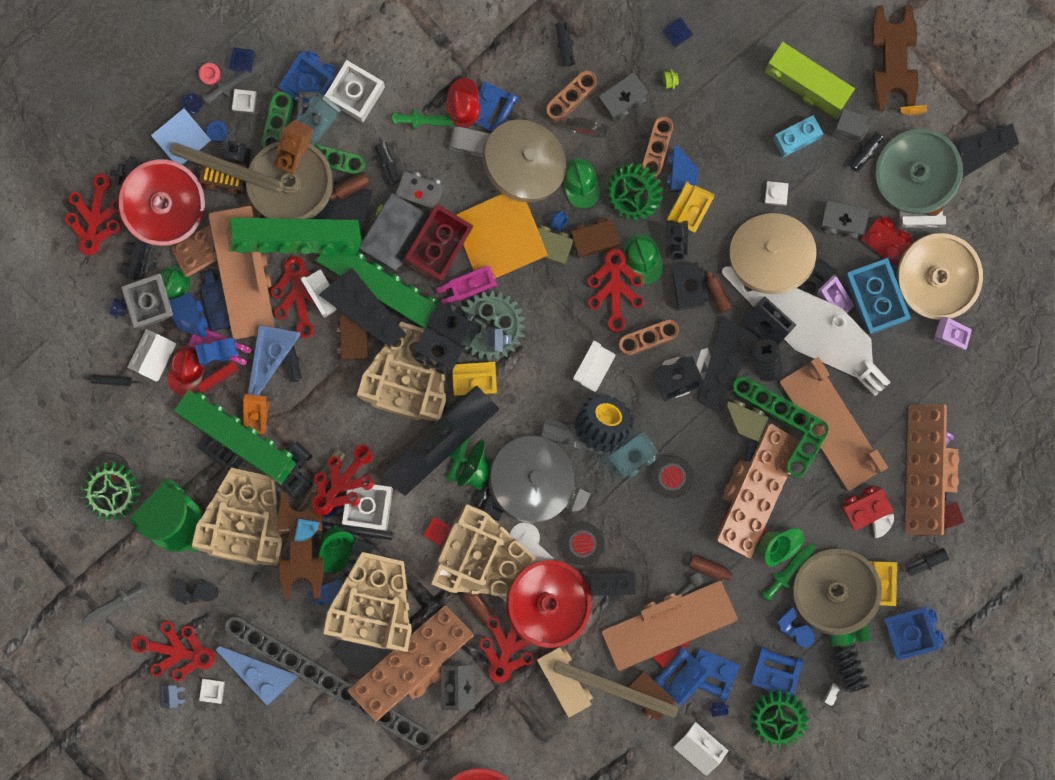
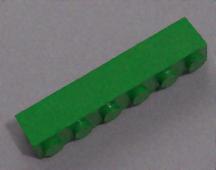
[227,217,362,255]
[316,252,438,329]
[174,390,296,485]

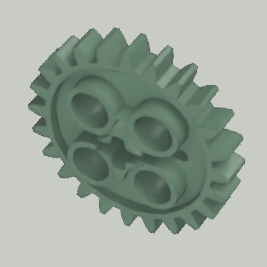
[456,291,526,361]

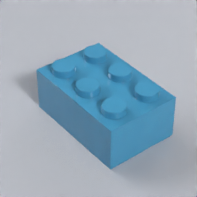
[844,258,911,336]

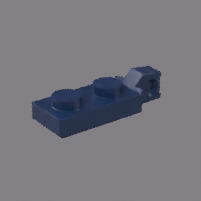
[202,270,231,332]

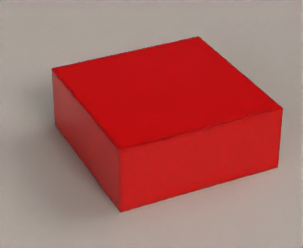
[423,517,451,546]

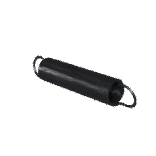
[84,375,139,386]

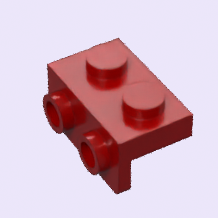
[861,215,914,265]
[840,485,894,531]

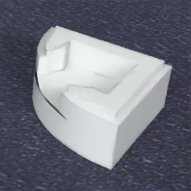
[872,514,894,538]
[822,682,840,706]

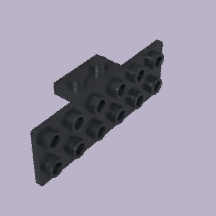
[381,386,499,496]

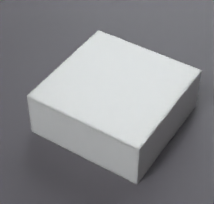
[232,89,257,114]
[199,679,225,704]

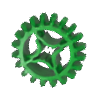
[606,162,663,221]
[81,462,141,521]
[749,689,809,748]

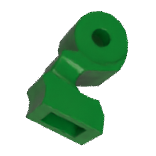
[830,625,871,647]

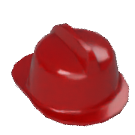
[446,78,480,128]
[168,345,205,396]

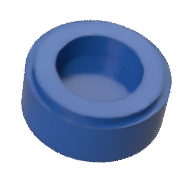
[206,121,228,143]

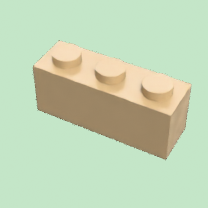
[537,647,593,718]

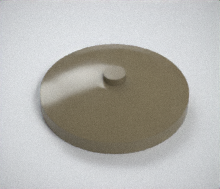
[482,120,566,202]
[246,141,333,219]
[793,549,882,635]

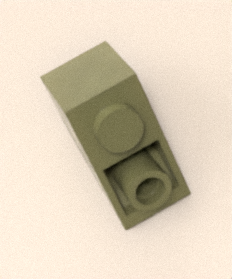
[537,225,574,267]
[725,399,768,443]

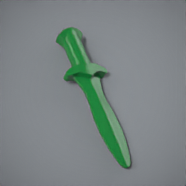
[390,109,455,130]
[446,436,471,482]
[762,544,815,601]

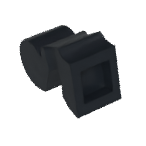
[224,141,252,167]
[345,538,376,577]
[176,579,219,605]

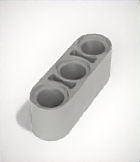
[448,126,491,157]

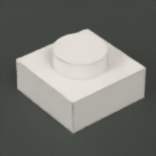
[764,181,788,206]

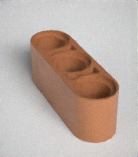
[546,71,597,123]
[642,117,673,179]
[619,320,679,356]

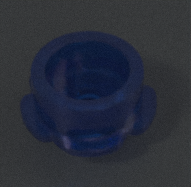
[182,93,203,114]
[110,299,127,319]
[709,702,730,717]

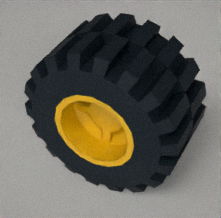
[574,394,634,453]

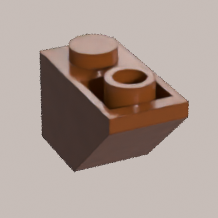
[274,120,313,174]

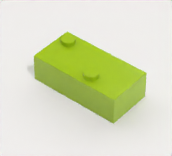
[765,42,855,118]

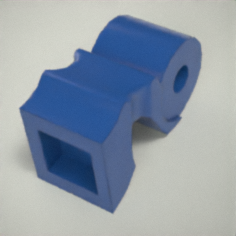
[195,338,239,367]
[776,607,815,647]

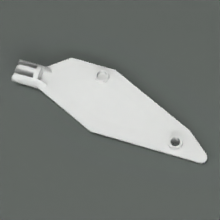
[722,266,891,396]

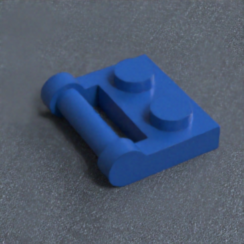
[474,82,519,133]
[653,646,710,706]
[750,647,804,697]
[695,649,740,701]

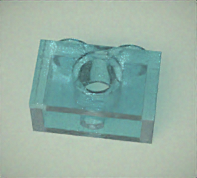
[296,94,343,146]
[608,431,659,479]

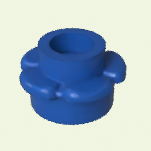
[549,211,568,231]

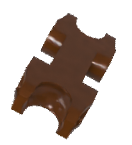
[871,5,919,111]
[278,492,324,601]

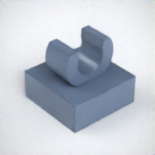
[487,329,512,351]
[160,685,185,708]

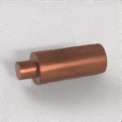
[330,171,371,201]
[705,271,734,314]
[689,553,733,581]
[462,592,495,624]

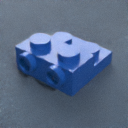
[278,50,338,112]
[885,605,944,660]

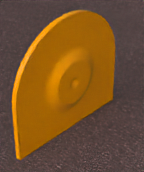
[900,105,927,115]

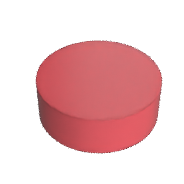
[199,63,221,85]

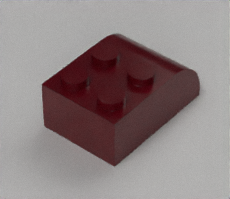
[401,204,473,284]

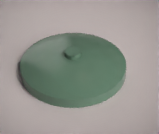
[876,129,963,214]

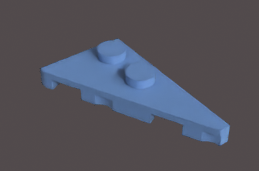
[248,325,300,396]
[216,646,299,705]

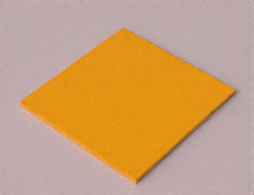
[456,194,548,279]

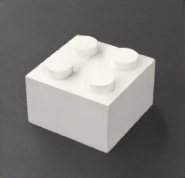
[324,60,385,123]
[342,483,393,531]

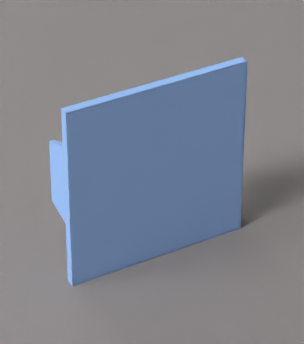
[151,108,211,165]

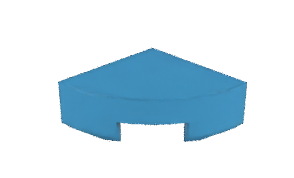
[294,519,320,542]

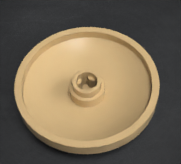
[730,213,816,294]
[897,233,983,320]

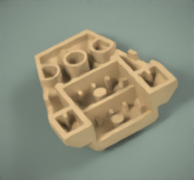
[357,322,446,421]
[192,468,282,565]
[431,504,536,596]
[322,552,412,652]

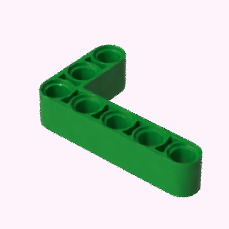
[262,92,366,174]
[733,377,829,479]

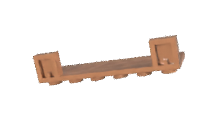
[780,357,888,491]

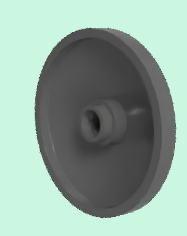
[489,436,575,523]

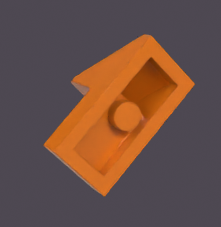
[243,394,269,434]

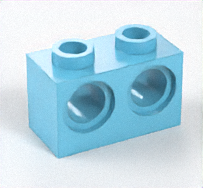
[773,115,823,158]

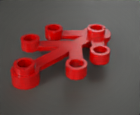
[65,174,121,256]
[588,249,644,332]
[271,256,319,339]
[312,445,374,515]
[480,617,534,683]
[131,621,215,681]

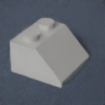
[122,274,173,328]

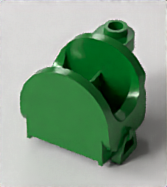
[128,478,203,552]

